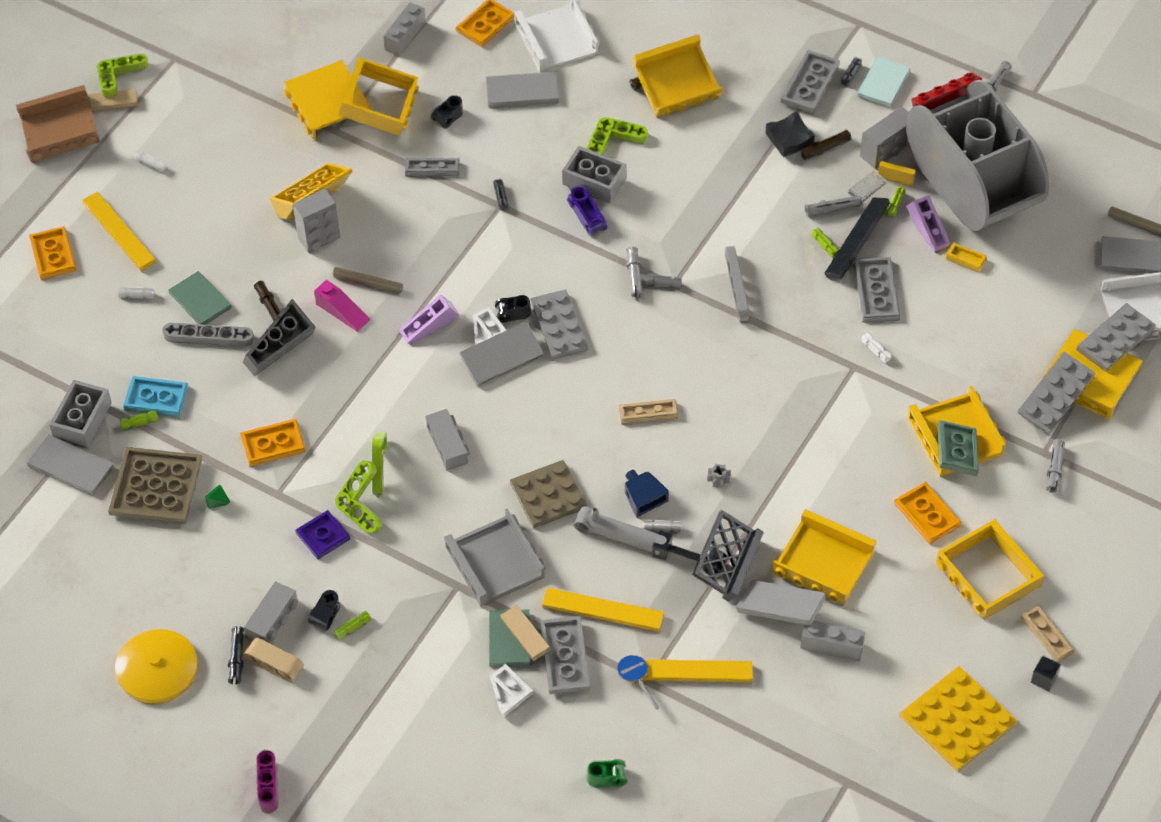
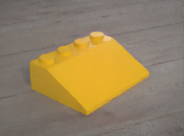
[269,163,353,220]

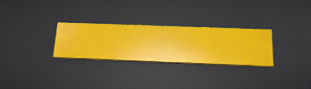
[82,192,156,272]
[542,587,664,632]
[642,659,752,682]

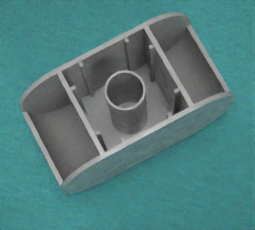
[906,80,1049,231]

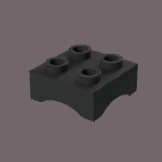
[765,111,815,157]

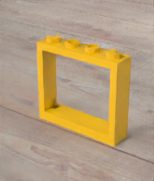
[339,57,419,136]
[936,519,1044,620]

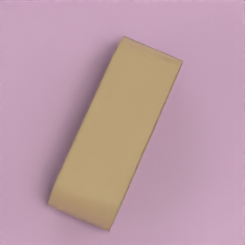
[244,638,304,682]

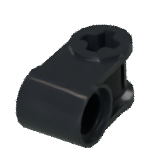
[431,95,464,129]
[494,295,531,323]
[308,590,340,631]

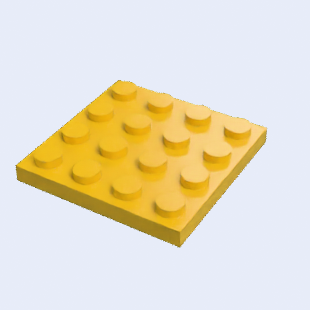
[899,666,1017,772]

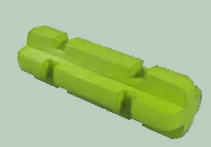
[887,186,906,218]
[811,227,839,257]
[120,411,158,430]
[334,611,371,640]

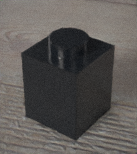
[1031,655,1061,692]

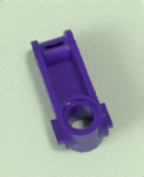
[567,186,607,236]

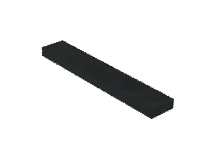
[824,197,890,279]

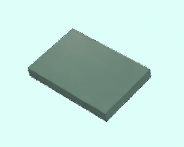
[168,271,232,325]
[938,420,979,476]
[489,610,530,666]

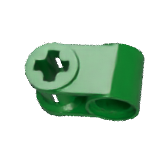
[587,759,627,787]

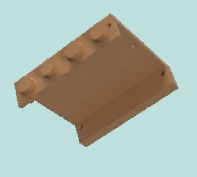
[16,85,100,163]

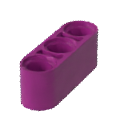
[256,750,279,813]

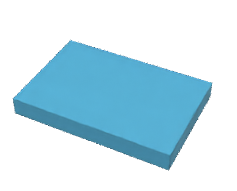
[123,376,189,417]

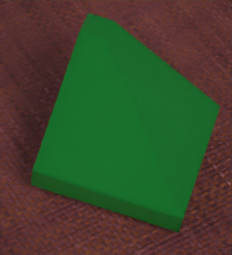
[205,485,230,509]

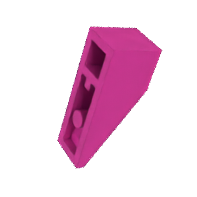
[314,279,370,332]

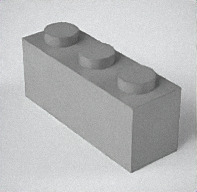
[383,2,426,56]
[425,409,470,471]
[244,581,298,643]
[800,621,866,661]

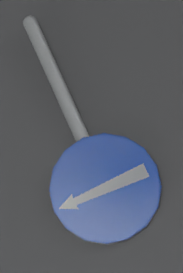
[617,655,659,710]

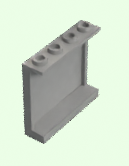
[444,508,546,607]

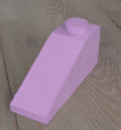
[906,195,951,252]
[399,294,460,344]

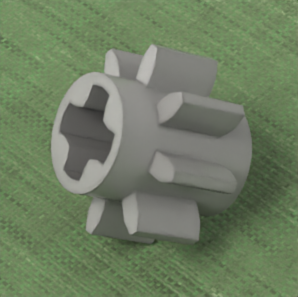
[707,464,731,488]

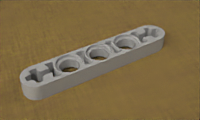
[725,246,749,322]
[162,323,254,346]

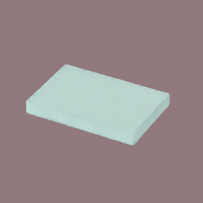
[857,56,910,107]

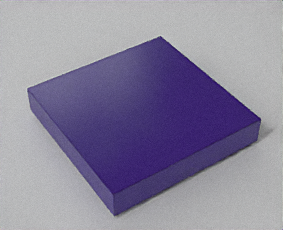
[295,510,350,560]

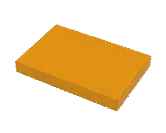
[456,0,515,47]
[29,226,77,280]
[240,419,306,467]
[894,481,962,545]

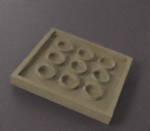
[108,447,202,524]

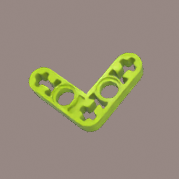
[97,54,149,98]
[587,117,648,155]
[372,432,387,494]
[335,461,382,533]

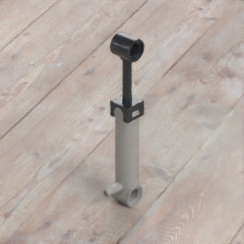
[573,506,728,575]

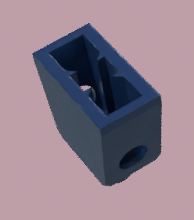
[625,470,669,517]

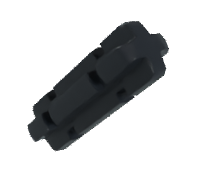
[841,57,862,86]
[493,179,509,210]

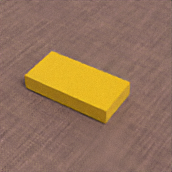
[878,161,916,186]
[945,242,987,272]

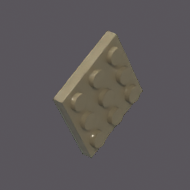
[510,460,587,529]

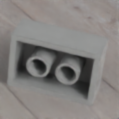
[860,106,910,169]
[562,146,627,203]
[293,189,341,253]
[49,380,112,447]

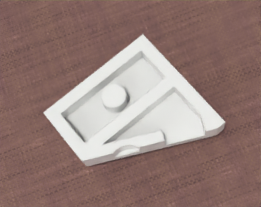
[473,307,506,345]
[490,664,533,718]

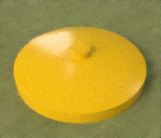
[116,629,198,704]

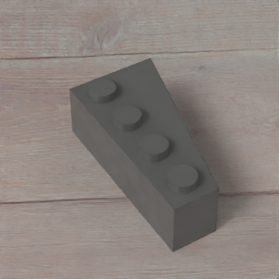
[243,299,316,377]

